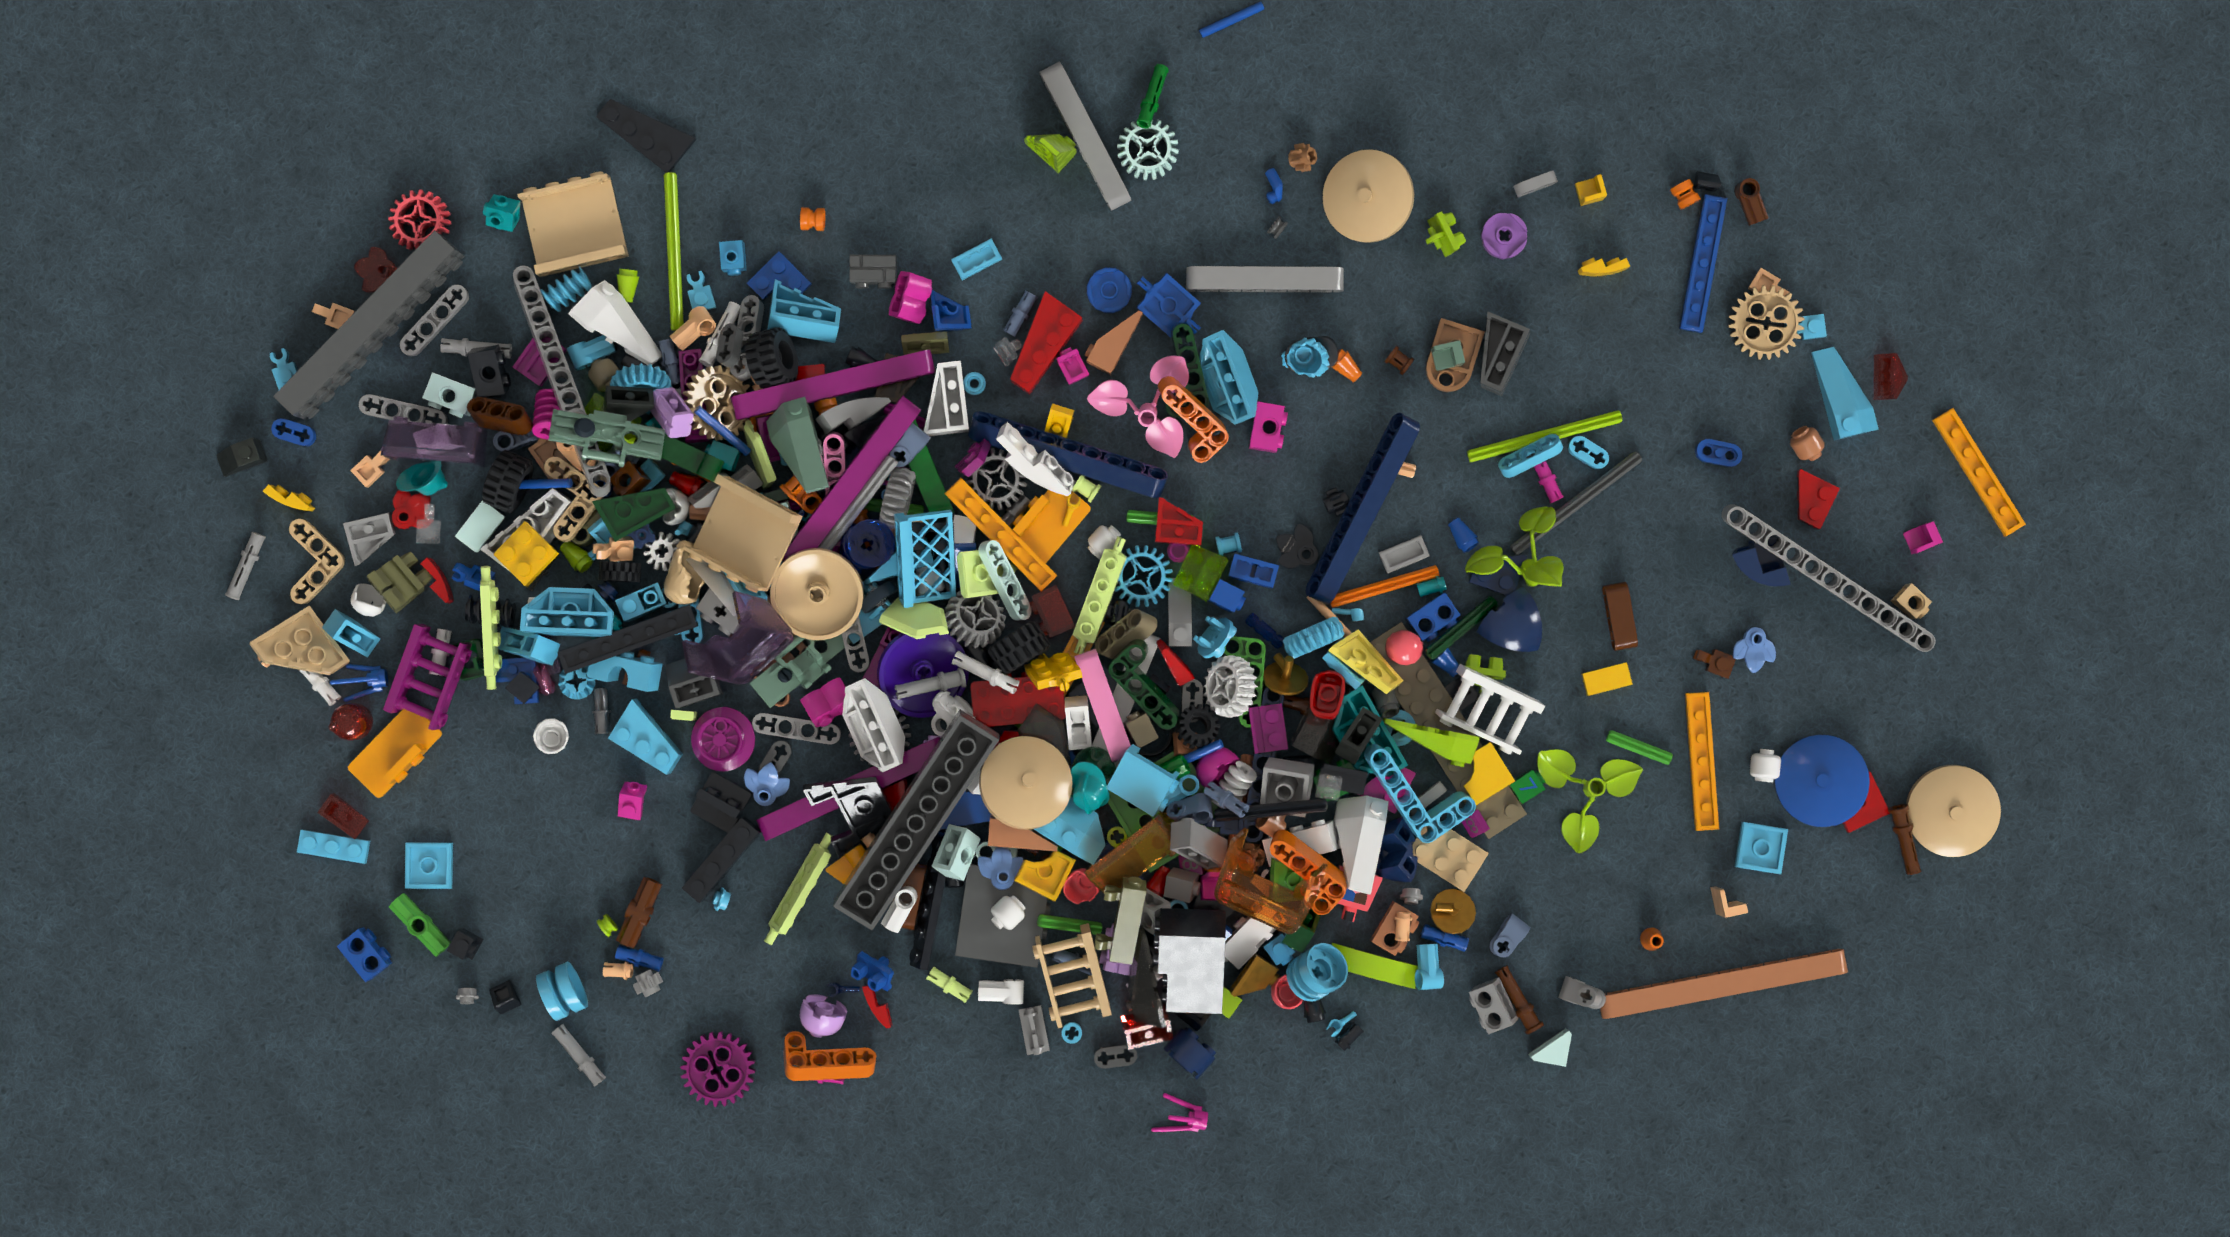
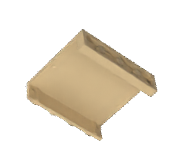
[517,172,629,277]
[683,474,803,593]

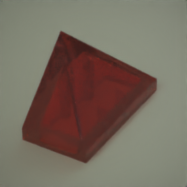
[1874,353,1908,400]

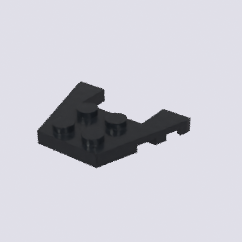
[803,777,893,858]

